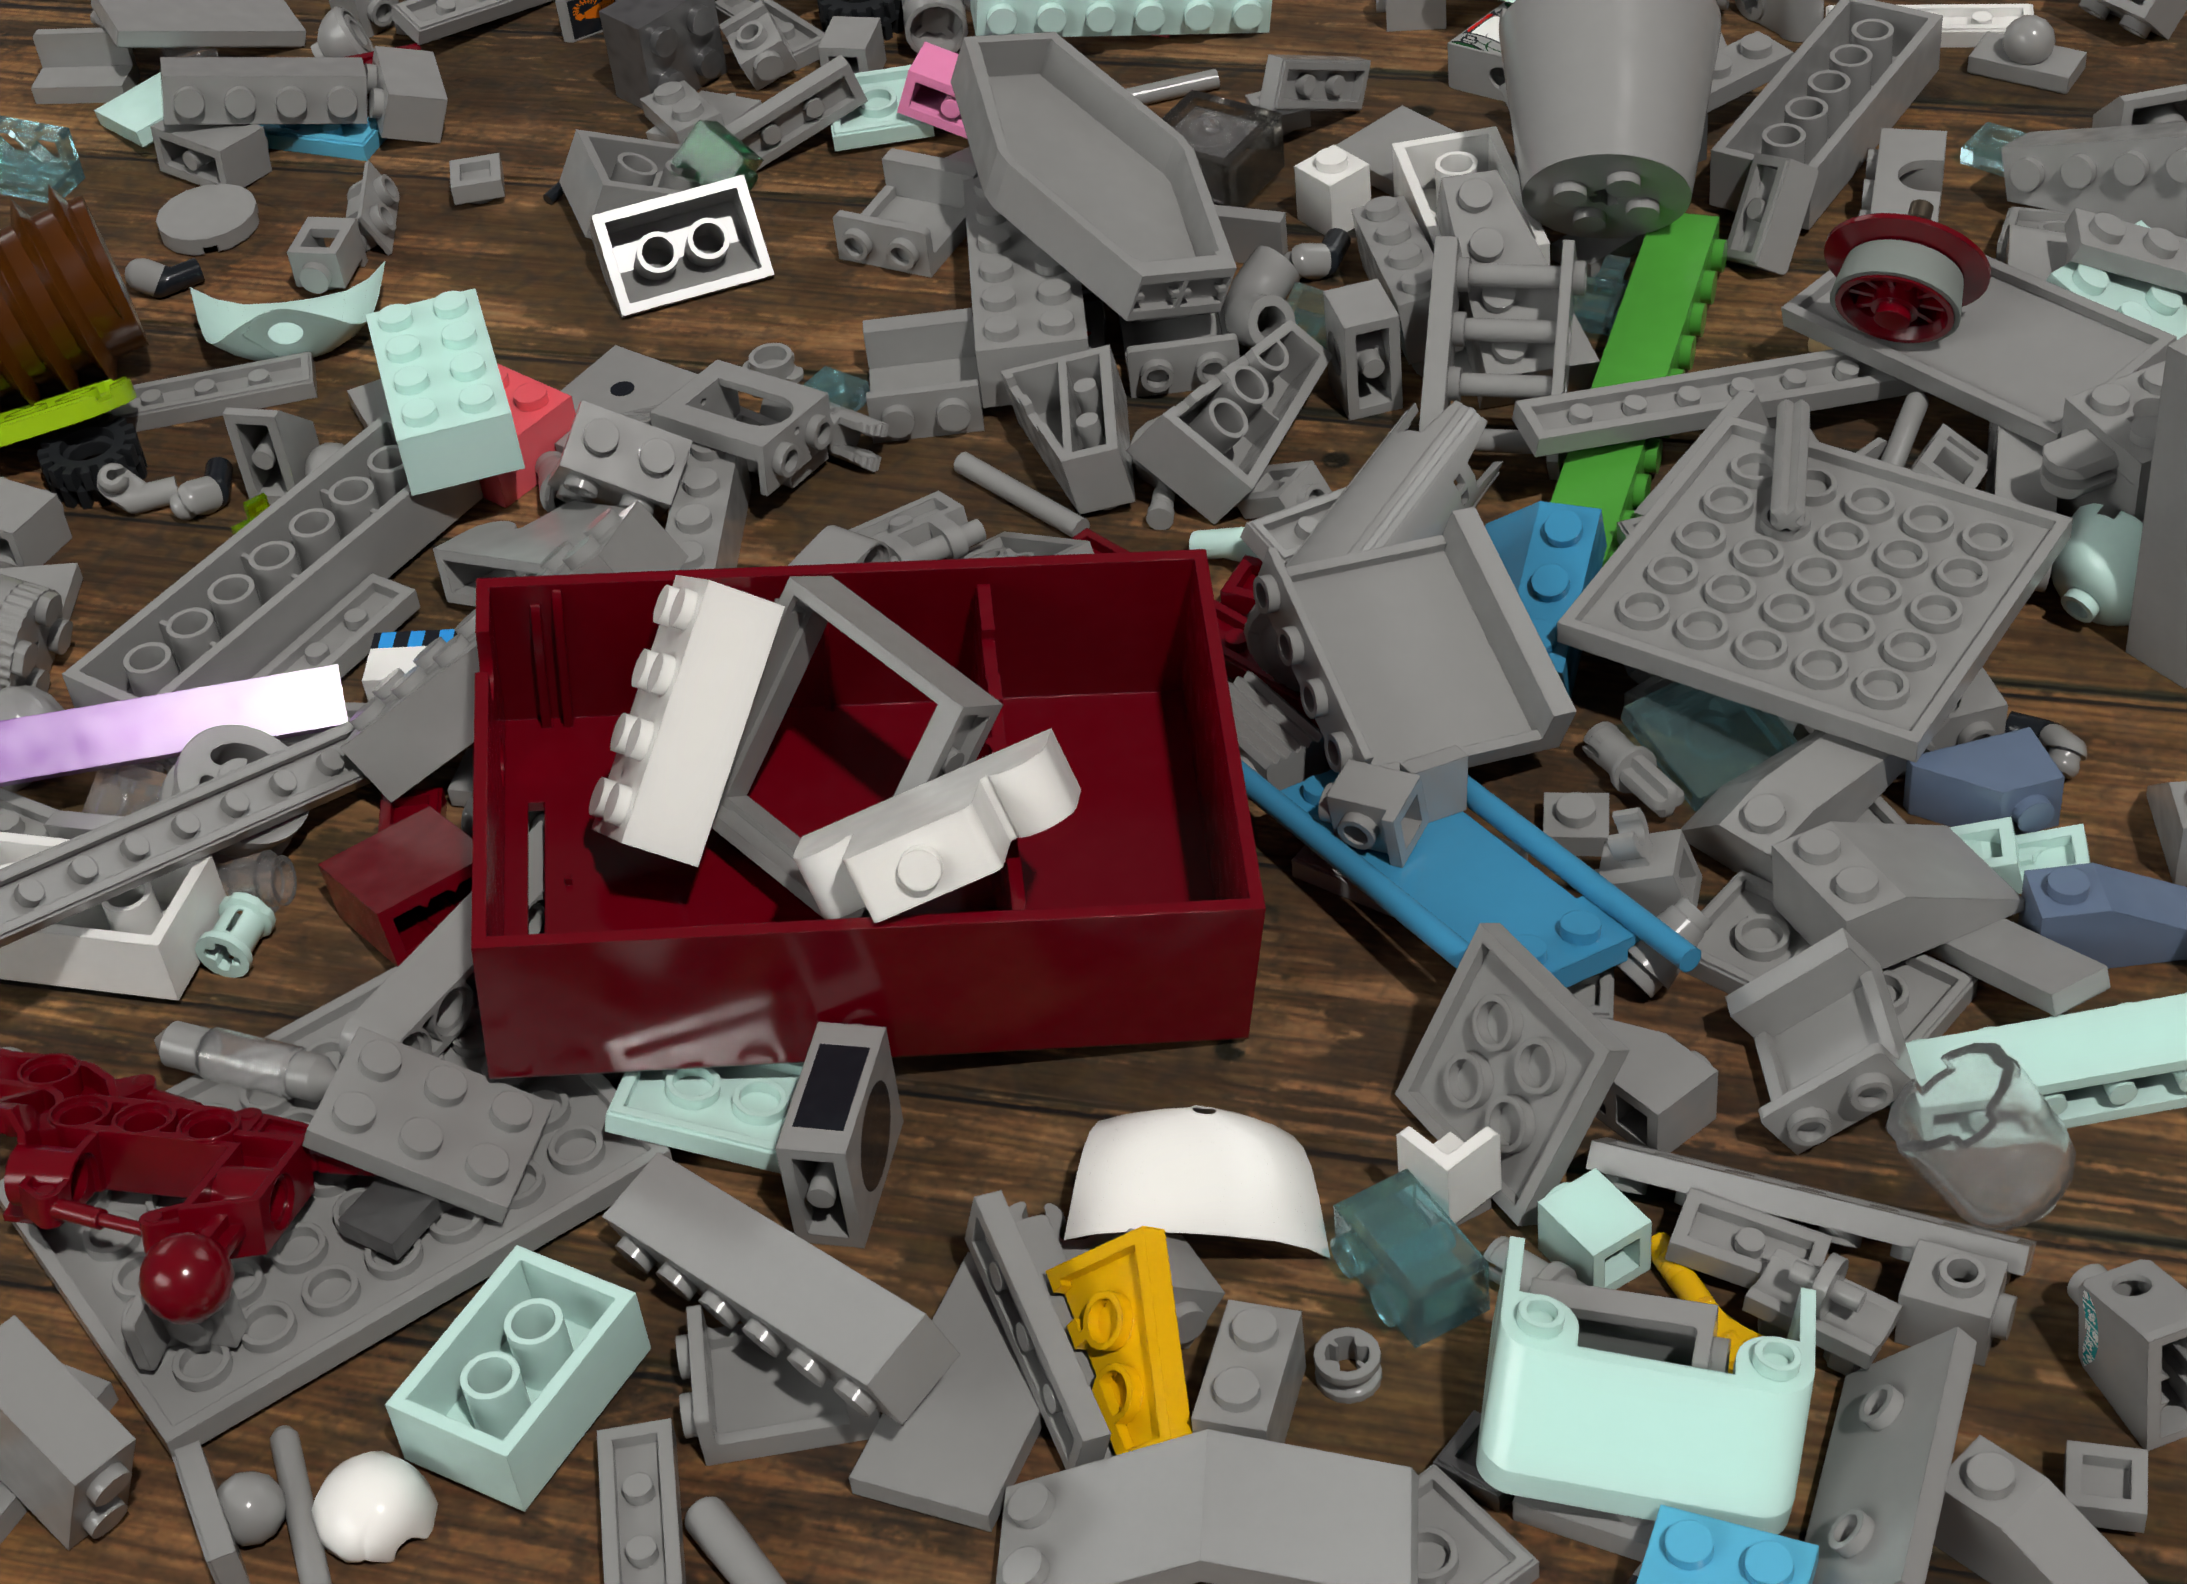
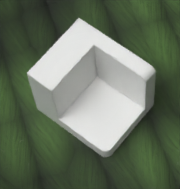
[1396,1126,1502,1228]

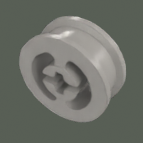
[159,724,310,872]

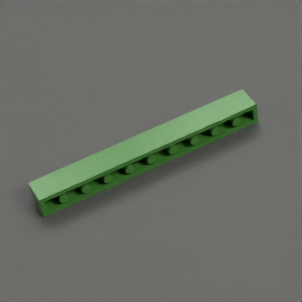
[1550,213,1728,567]

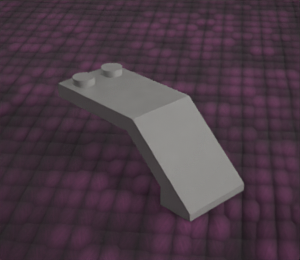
[996,1429,1419,1584]

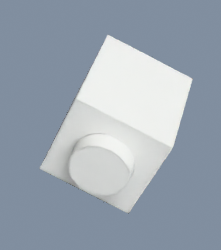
[1294,144,1371,235]

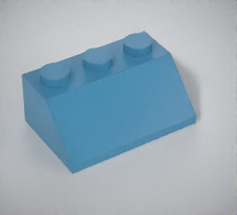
[1485,501,1607,699]

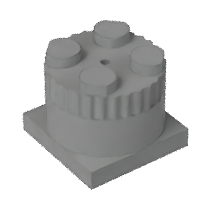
[0,574,73,692]

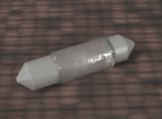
[154,1021,337,1102]

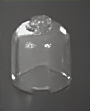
[1886,1043,2076,1231]

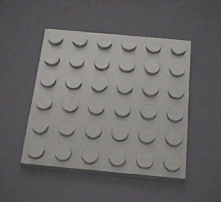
[1557,415,2073,763]

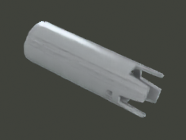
[1244,400,1503,693]

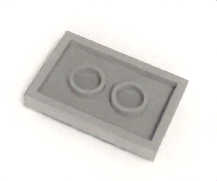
[302,1027,554,1223]

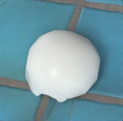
[311,1451,438,1563]

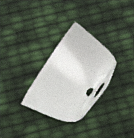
[1064,1105,1331,1259]

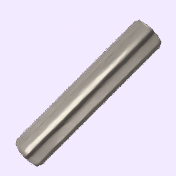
[1770,399,1810,532]

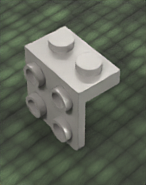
[547,400,693,522]

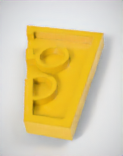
[1045,1226,1192,1455]

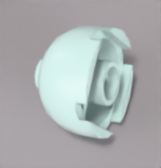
[2050,503,2143,626]

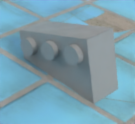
[1000,344,1135,515]

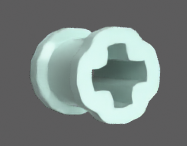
[195,892,276,978]

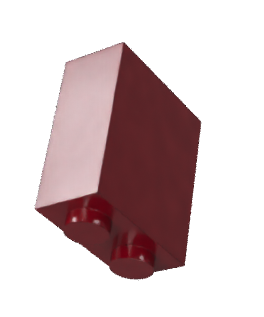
[318,806,473,967]

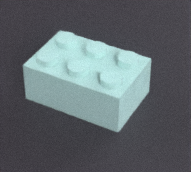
[385,1245,651,1512]

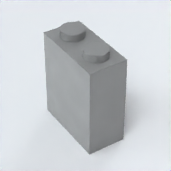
[0,1315,136,1551]

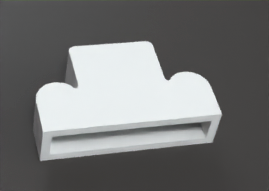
[793,728,1081,923]

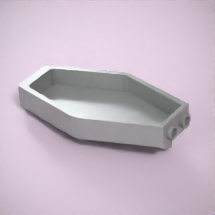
[951,32,1237,322]

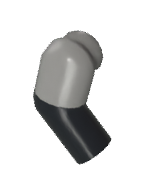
[1283,228,1351,280]
[124,258,205,299]
[170,457,233,521]
[2005,711,2087,779]

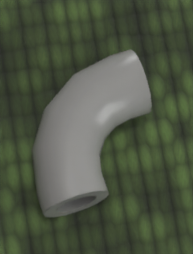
[1223,246,1300,348]

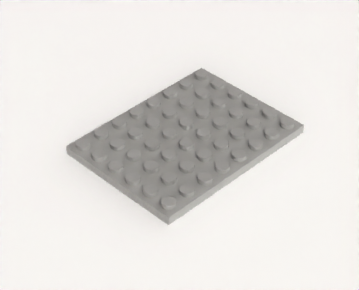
[0,966,673,1457]

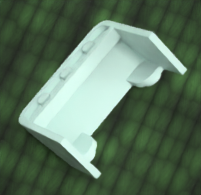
[1476,1236,1816,1535]

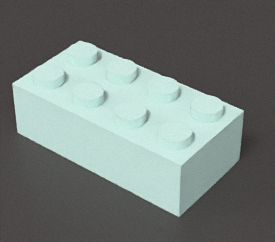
[365,288,525,496]

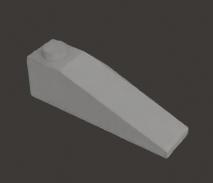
[1681,716,1950,884]

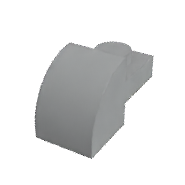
[1910,423,1992,489]

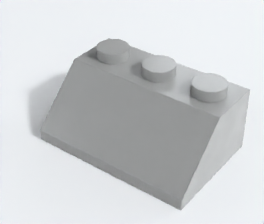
[589,175,775,319]

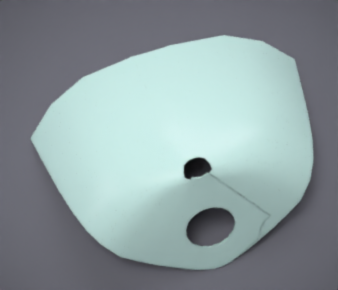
[190,261,385,361]

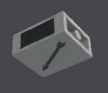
[775,1022,904,1248]

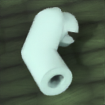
[1189,527,1258,562]

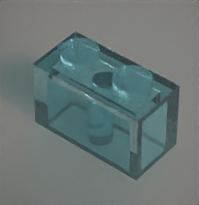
[1330,1169,1490,1348]

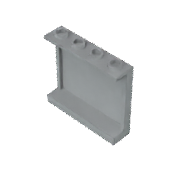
[1253,506,1577,773]

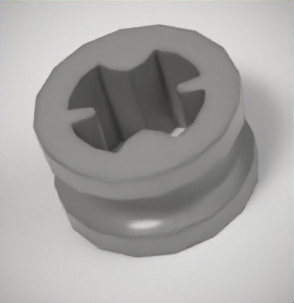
[1313,1327,1382,1404]

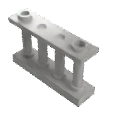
[1419,236,1587,480]

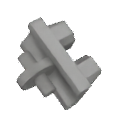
[1742,1247,1903,1376]

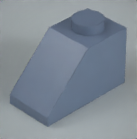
[1903,727,2065,835]

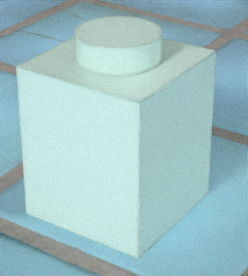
[1538,1168,1652,1290]

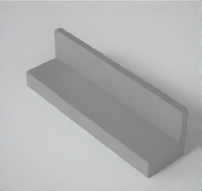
[965,1190,1116,1470]

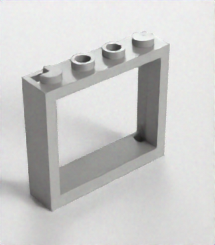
[711,576,1003,919]

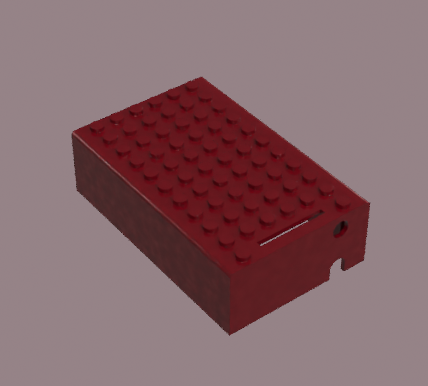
[471,549,1266,1079]

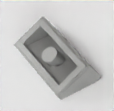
[1726,153,1818,275]

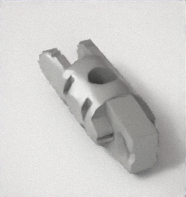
[759,399,890,472]

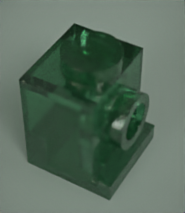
[670,120,764,192]

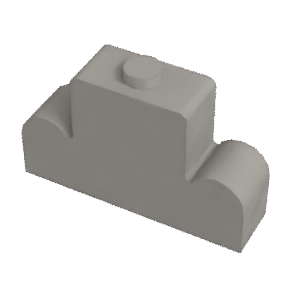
[433,501,626,607]

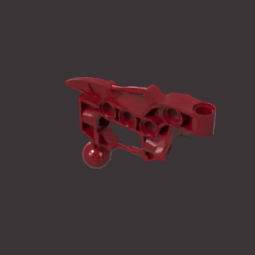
[0,1048,376,1325]

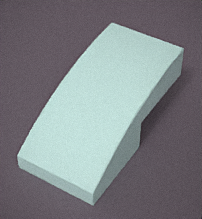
[1949,817,2091,894]

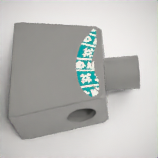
[2067,1259,2187,1451]

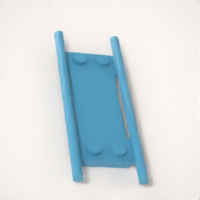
[1241,760,1701,988]

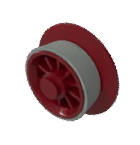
[1824,199,1991,344]

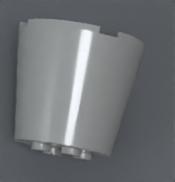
[1499,0,1721,239]

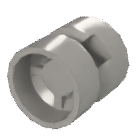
[902,0,968,53]

